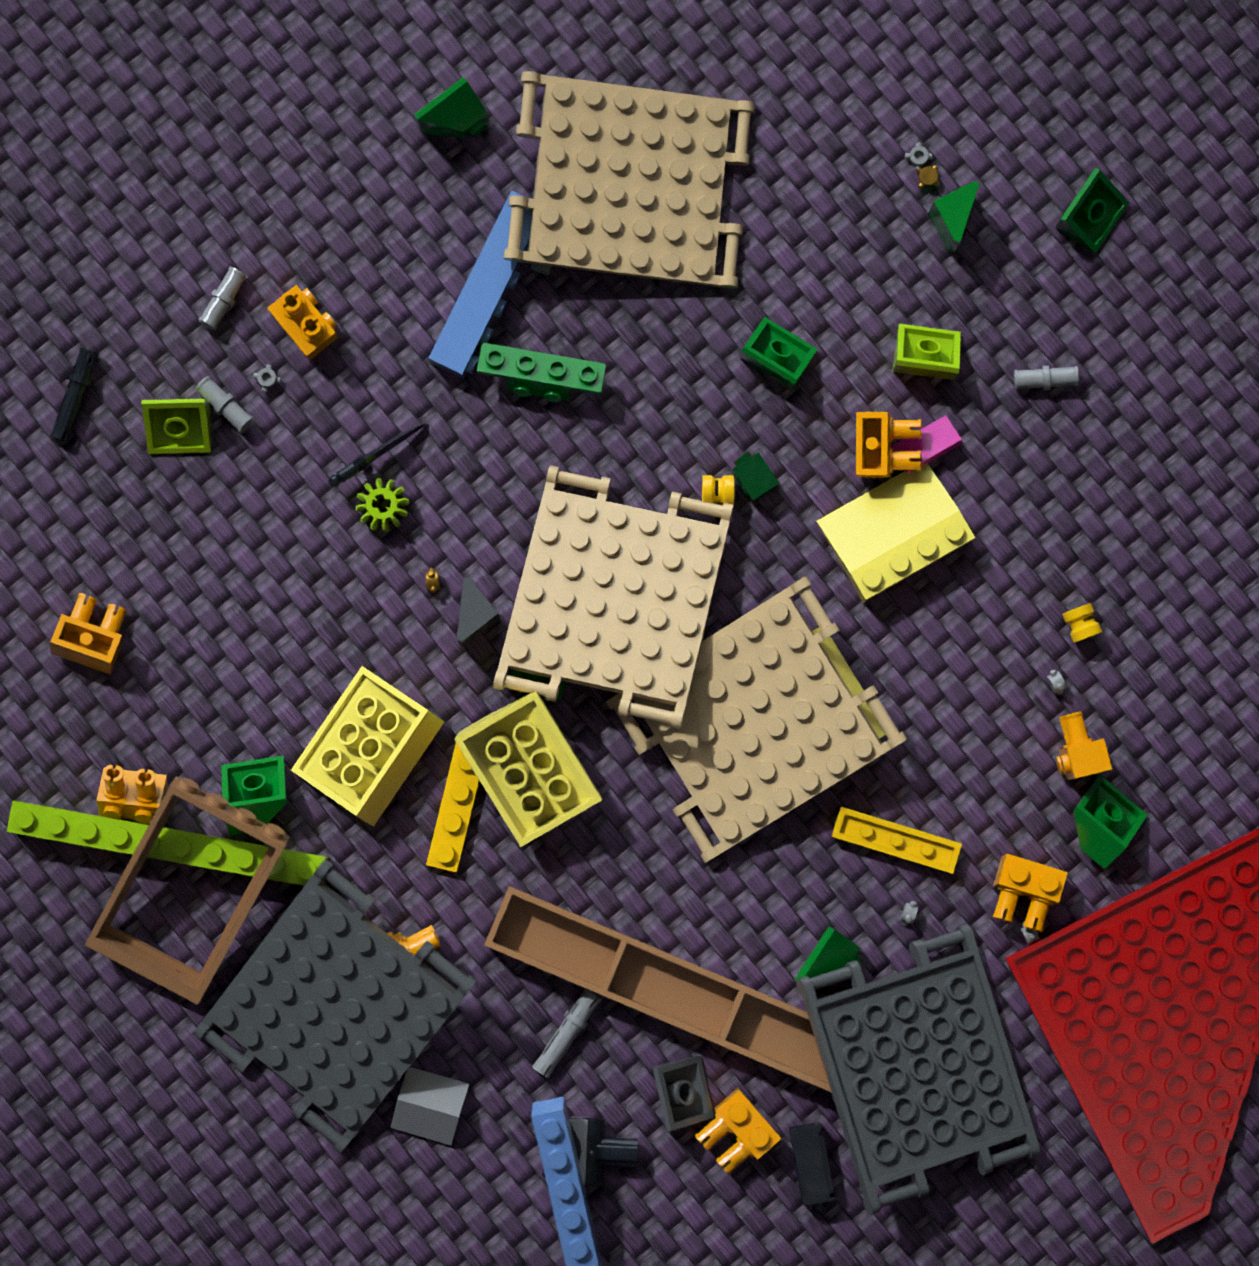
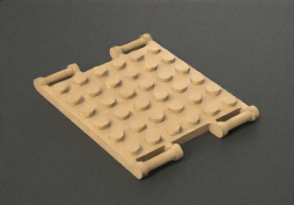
[503,71,755,288]
[493,465,734,729]
[606,576,907,863]

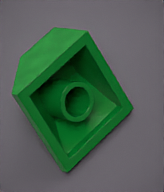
[414,77,489,139]
[221,755,287,835]
[1074,774,1147,869]
[794,926,862,981]

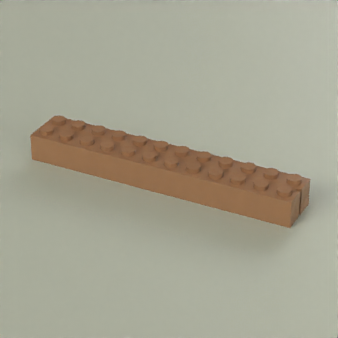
[484,886,831,1092]

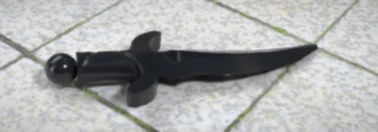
[329,423,427,487]

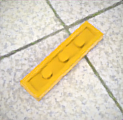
[426,743,480,872]
[831,807,962,874]

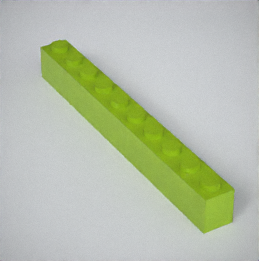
[6,801,329,886]

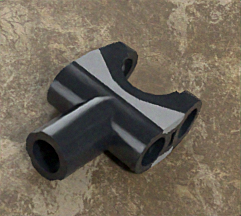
[542,1117,638,1185]

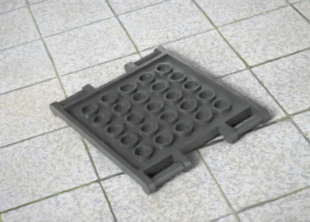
[192,859,477,1154]
[796,924,1040,1215]

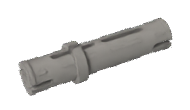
[532,988,602,1078]

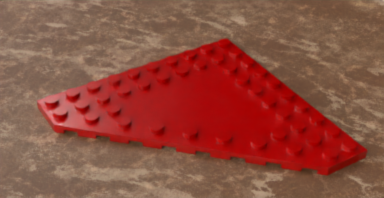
[1004,828,1259,1244]

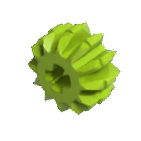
[356,478,409,532]

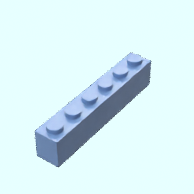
[428,190,532,379]
[531,1097,602,1266]

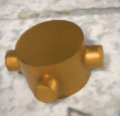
[916,165,940,189]
[425,568,440,593]

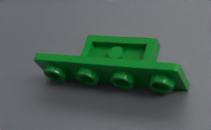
[477,343,606,402]

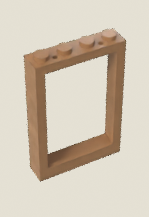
[85,776,289,1005]

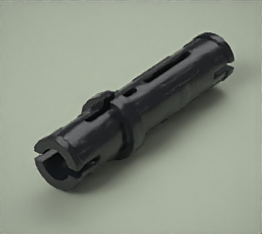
[50,347,99,443]

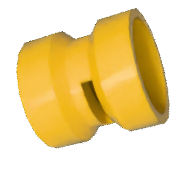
[702,475,734,505]
[1062,603,1103,643]

